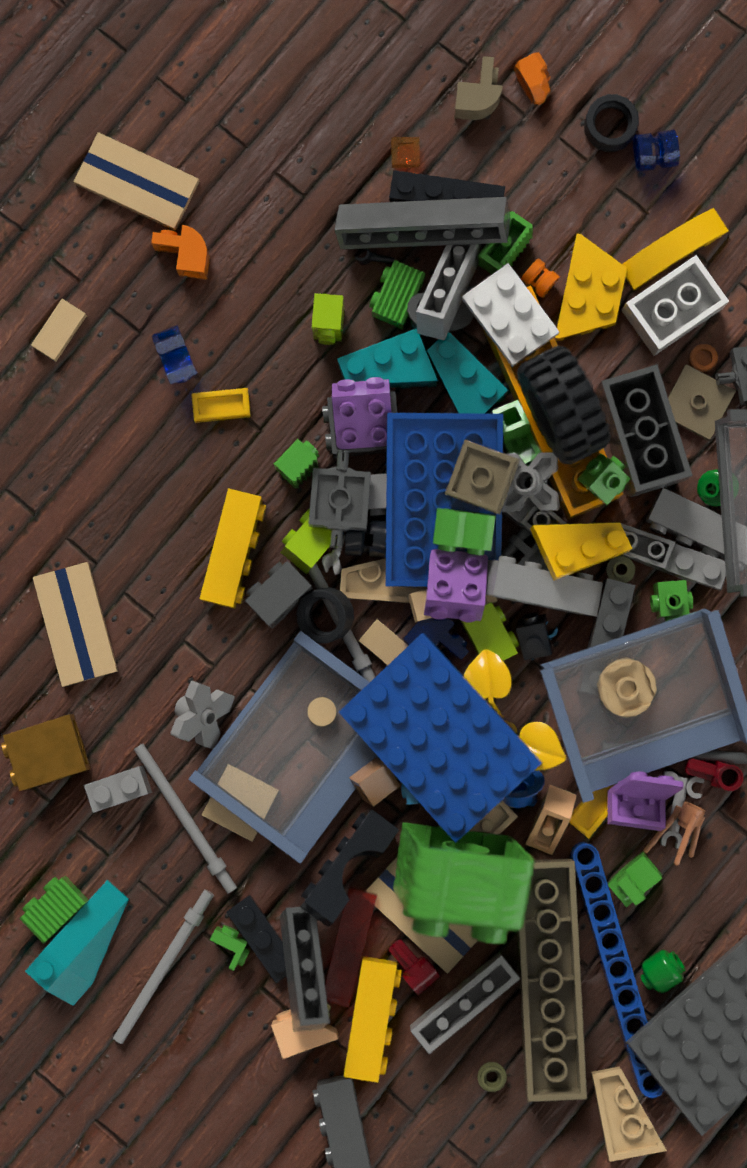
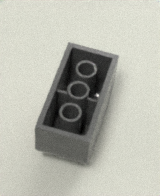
[596,365,692,497]

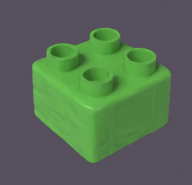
[393,823,535,943]

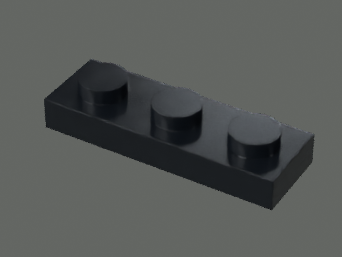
[226,894,287,983]

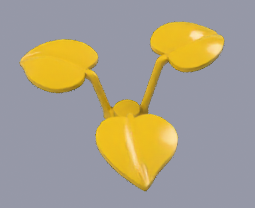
[464,649,566,771]

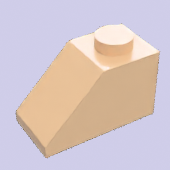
[525,785,577,855]
[271,1009,339,1059]

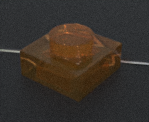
[391,137,420,168]

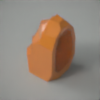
[514,52,550,105]

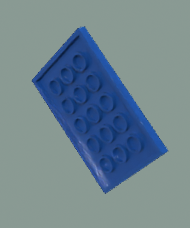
[385,413,503,587]
[339,633,543,843]

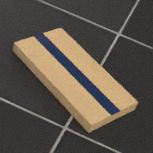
[74,132,200,231]
[33,562,118,687]
[363,856,478,974]

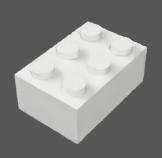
[622,255,729,356]

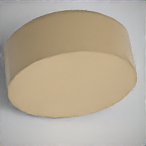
[308,697,336,726]

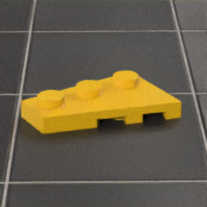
[530,523,632,581]

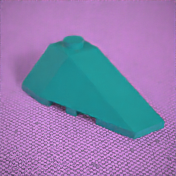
[25,880,129,1006]

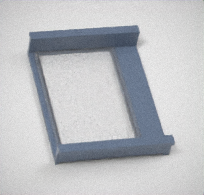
[540,608,747,803]
[188,631,379,864]

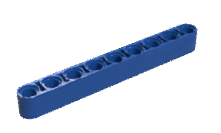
[570,842,664,1098]

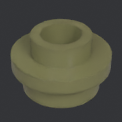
[606,556,635,583]
[477,1062,507,1092]

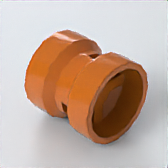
[521,258,560,298]

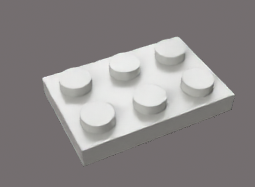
[462,263,559,367]

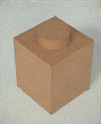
[349,758,400,806]

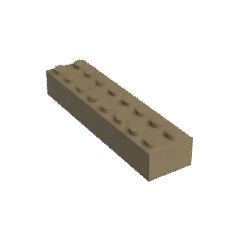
[517,858,587,1102]

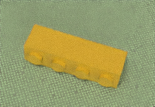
[200,488,266,609]
[344,956,402,1083]

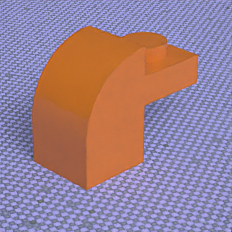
[151,225,209,279]

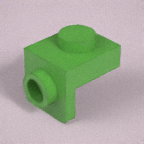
[210,925,250,971]

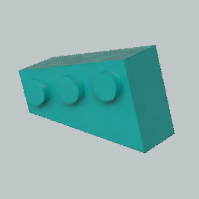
[337,328,438,389]
[427,332,508,414]

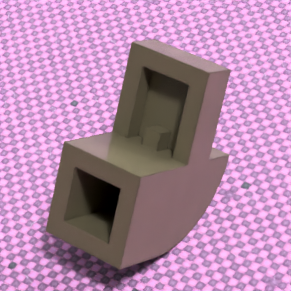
[454,56,503,120]

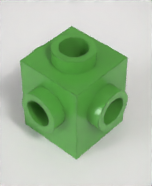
[577,453,631,505]
[650,580,693,622]

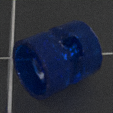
[633,129,680,172]

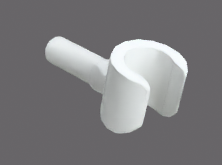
[322,535,346,575]

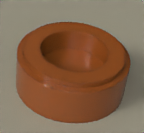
[688,344,718,373]

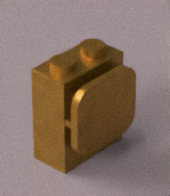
[1,714,91,791]

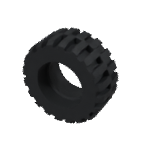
[517,346,611,464]

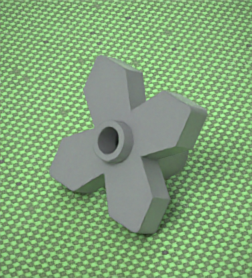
[502,452,559,512]
[170,681,234,749]

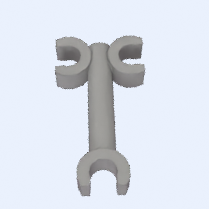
[659,771,704,849]

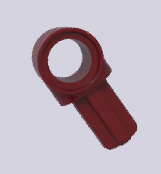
[685,758,743,791]
[389,939,441,996]

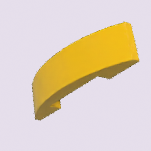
[623,208,729,291]

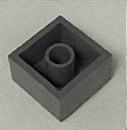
[245,561,313,629]

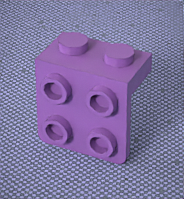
[332,377,392,449]
[424,549,488,622]
[608,772,684,831]

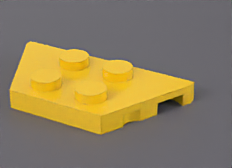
[555,234,627,341]

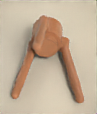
[643,801,706,866]

